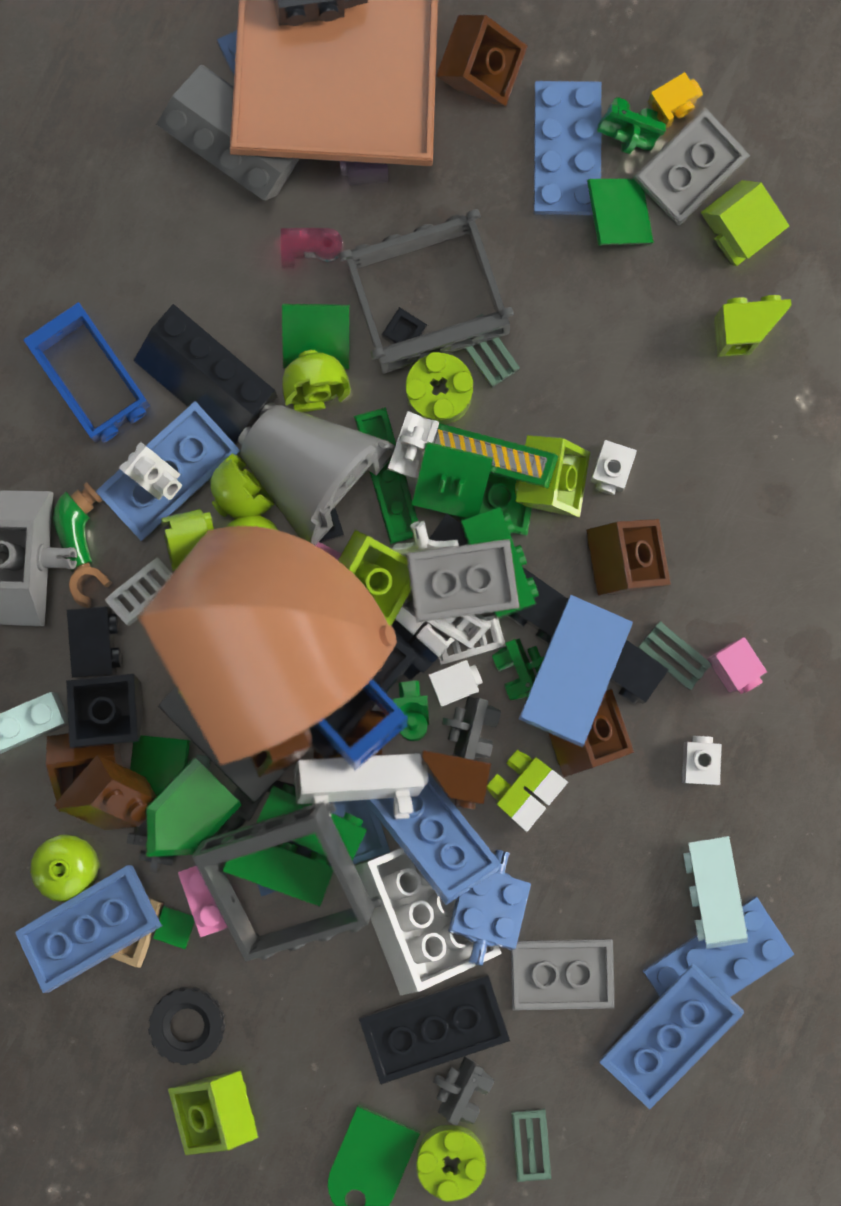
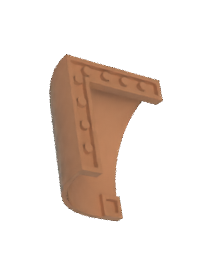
[138,526,397,765]

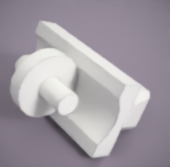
[388,411,440,480]
[119,442,182,500]

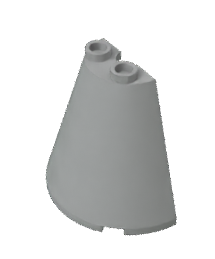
[238,402,395,546]

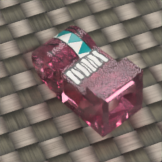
[281,228,342,268]

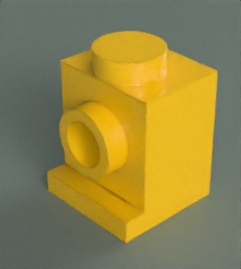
[648,72,703,129]

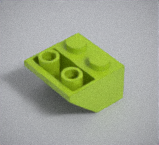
[714,295,792,357]

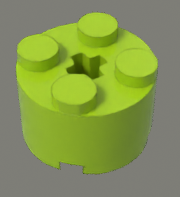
[406,352,473,424]
[161,509,214,572]
[417,1125,486,1202]

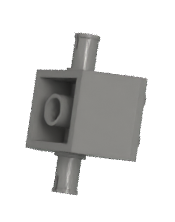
[0,491,77,626]

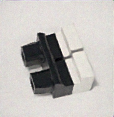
[392,594,456,679]

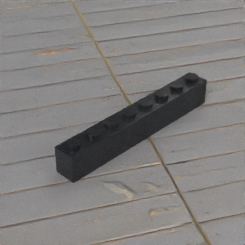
[429,514,669,705]

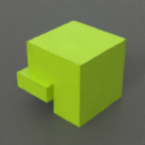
[700,180,789,266]

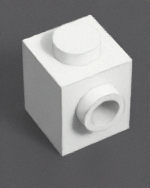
[590,440,637,495]
[429,660,483,708]
[682,736,722,785]

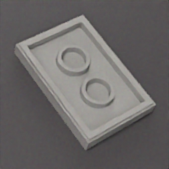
[633,108,750,226]
[407,539,519,623]
[511,939,615,1010]

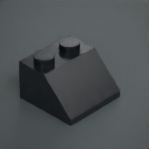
[66,674,143,749]

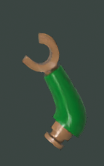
[54,482,113,608]

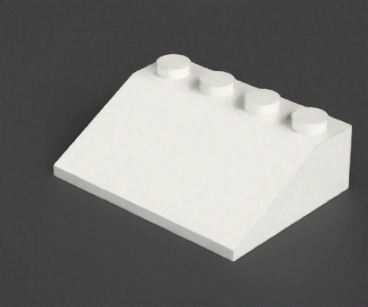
[355,847,502,995]

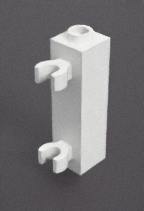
[293,753,428,819]

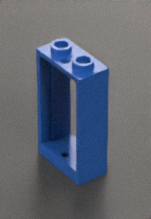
[23,302,150,443]
[314,679,408,771]

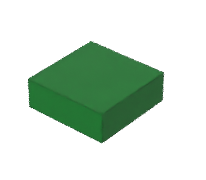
[153,905,195,949]

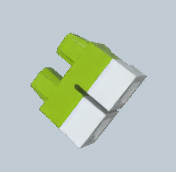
[487,750,568,832]

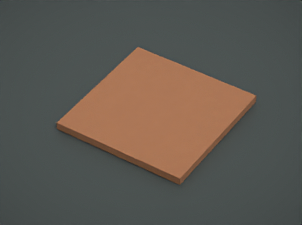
[230,0,438,166]

